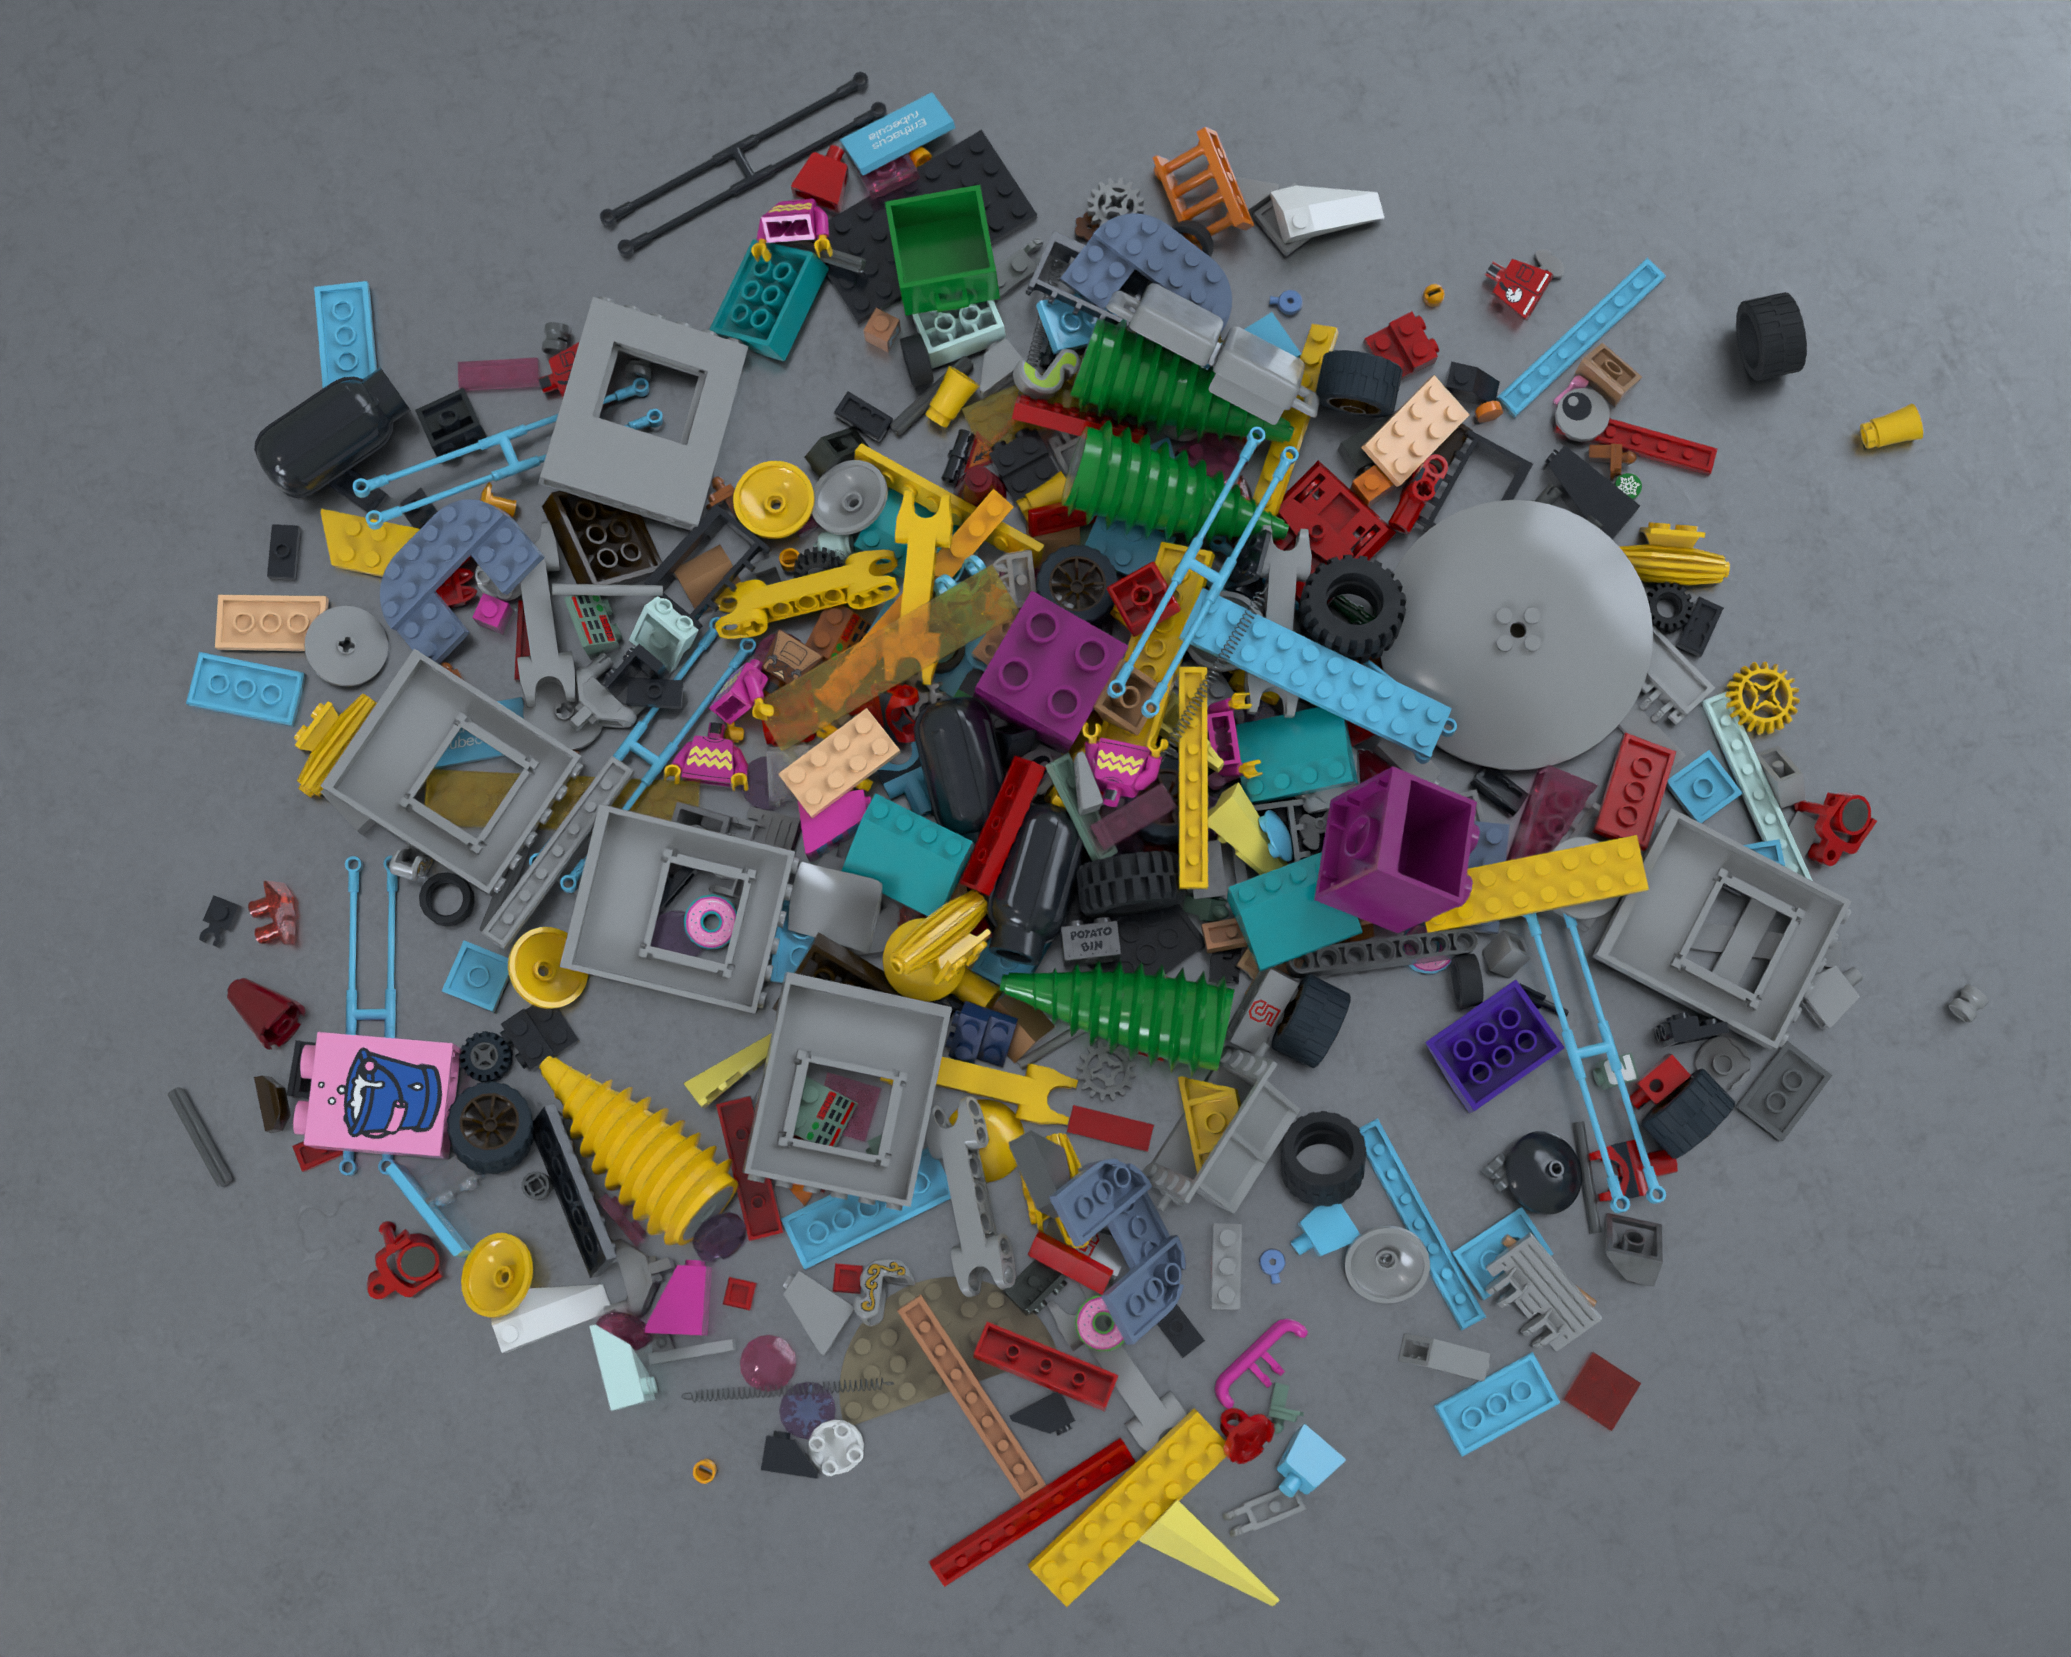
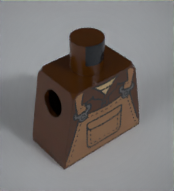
[761,629,823,699]

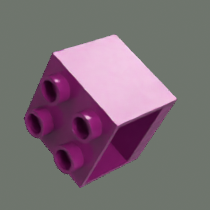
[973,590,1129,755]
[1314,766,1480,933]

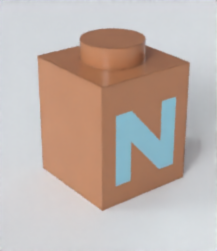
[863,308,901,353]

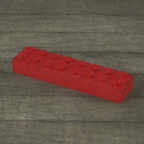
[1011,394,1148,443]
[959,756,1046,896]
[716,1095,784,1241]
[973,1322,1119,1412]

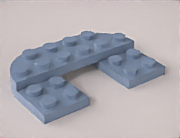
[1059,213,1232,332]
[380,499,545,664]
[1049,1159,1186,1345]

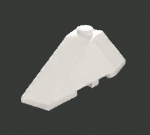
[1270,186,1384,244]
[491,1284,611,1353]

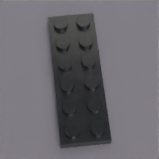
[533,1104,617,1278]

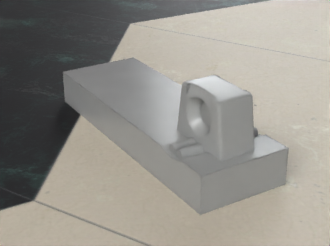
[648,1334,736,1365]

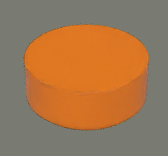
[1475,401,1503,423]

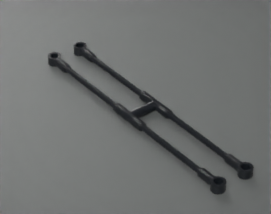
[600,72,887,258]

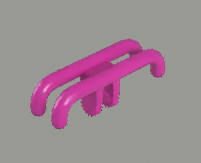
[1214,1319,1308,1409]

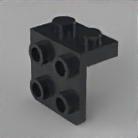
[1225,529,1272,601]

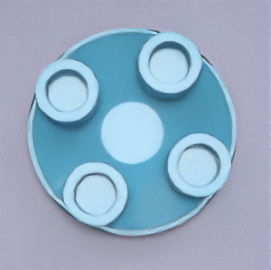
[1258,810,1293,862]

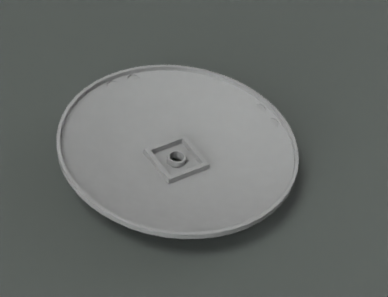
[1380,500,1653,770]

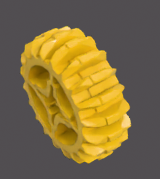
[1725,661,1800,735]

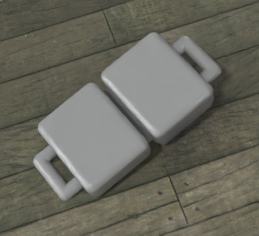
[1106,284,1320,425]

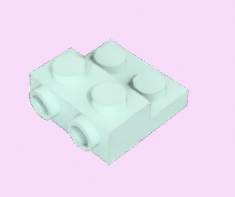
[629,596,699,674]

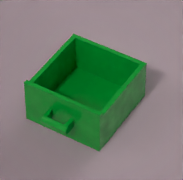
[885,185,1000,316]

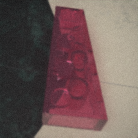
[1506,765,1598,861]

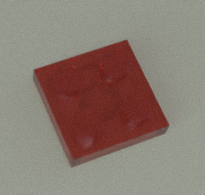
[1562,1352,1641,1431]

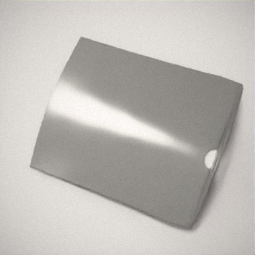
[788,861,883,953]

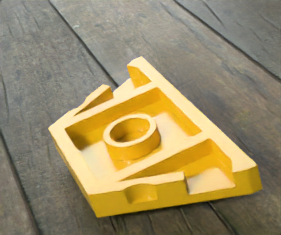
[320,509,420,577]
[1178,1076,1241,1174]

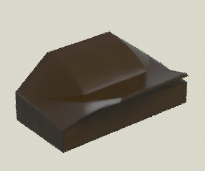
[254,1075,291,1133]

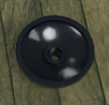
[1506,1131,1582,1215]

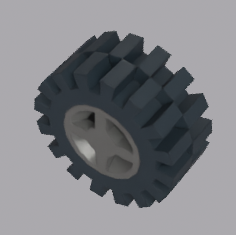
[459,1031,513,1083]

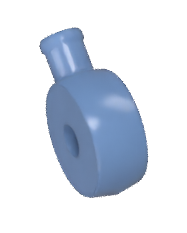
[1269,290,1303,315]
[1259,1249,1286,1284]

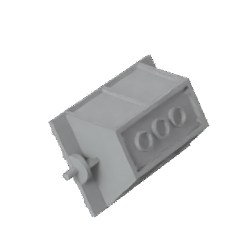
[1143,1042,1301,1214]

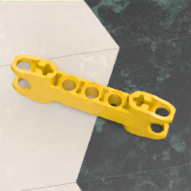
[883,491,953,685]
[715,550,900,639]
[880,1057,1078,1126]

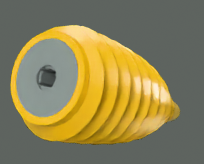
[539,1056,738,1246]

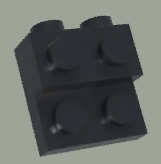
[415,387,487,457]
[988,428,1058,504]
[500,1005,580,1072]
[1655,1012,1729,1048]

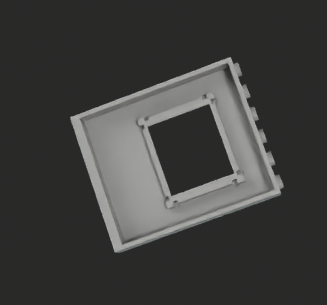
[538,297,749,530]
[321,649,584,896]
[560,804,800,1014]
[1592,808,1852,1050]
[742,972,952,1211]

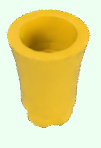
[926,366,980,428]
[1860,403,1923,449]
[1016,471,1066,523]
[951,967,1002,1009]

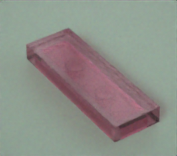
[458,357,540,390]
[1090,783,1177,851]

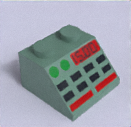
[564,595,622,660]
[794,1076,858,1147]

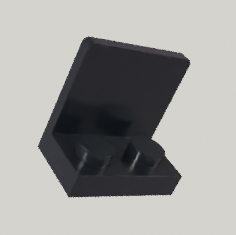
[603,644,671,698]

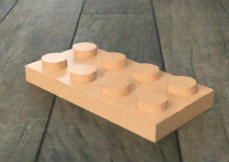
[1361,375,1470,487]
[215,595,329,651]
[778,708,901,819]

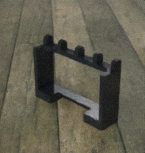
[1025,231,1149,328]
[1416,429,1533,532]
[644,504,772,630]

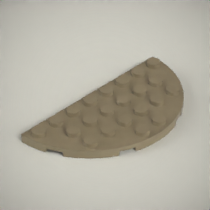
[839,1277,1057,1425]

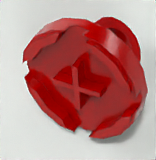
[1220,1408,1275,1464]

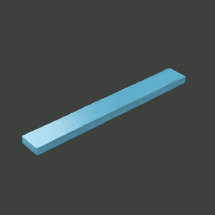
[1496,258,1666,418]
[1359,1118,1486,1331]

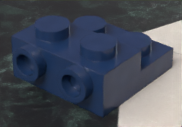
[945,1001,1018,1068]

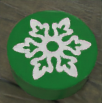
[1614,473,1642,500]

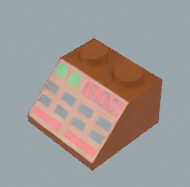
[805,605,872,669]

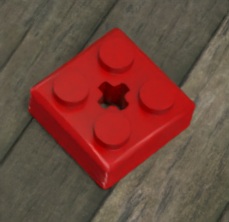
[1107,561,1181,637]

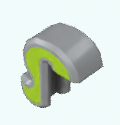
[1013,349,1080,400]

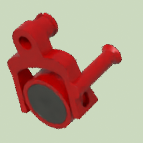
[1794,792,1877,866]
[367,1221,442,1300]

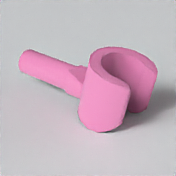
[1553,375,1589,405]
[1208,771,1240,790]

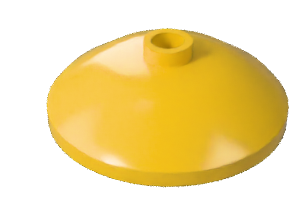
[733,461,815,539]
[883,918,966,1002]
[508,927,588,1009]
[948,1099,1025,1183]
[461,1233,533,1318]

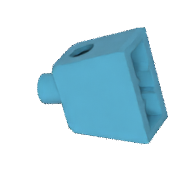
[1291,1203,1360,1257]
[1277,1424,1346,1497]

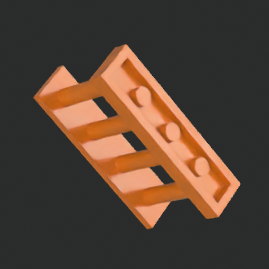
[1152,127,1255,250]

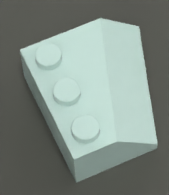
[912,300,1006,369]
[589,1325,658,1411]

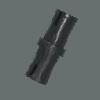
[941,429,975,485]

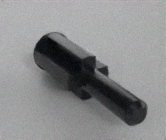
[1520,983,1569,1017]

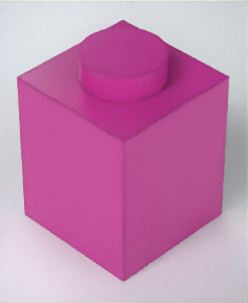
[472,593,513,635]

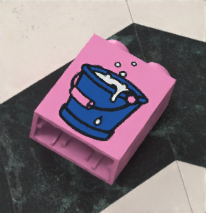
[293,1032,461,1160]

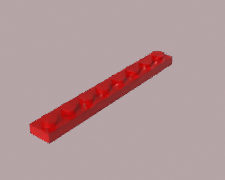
[929,1438,1136,1587]

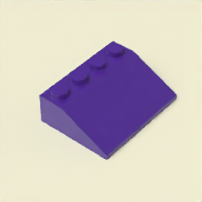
[1425,980,1565,1113]

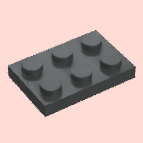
[1736,1041,1833,1141]

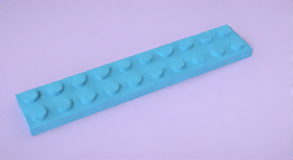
[1178,588,1452,758]

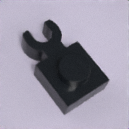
[199,895,242,948]

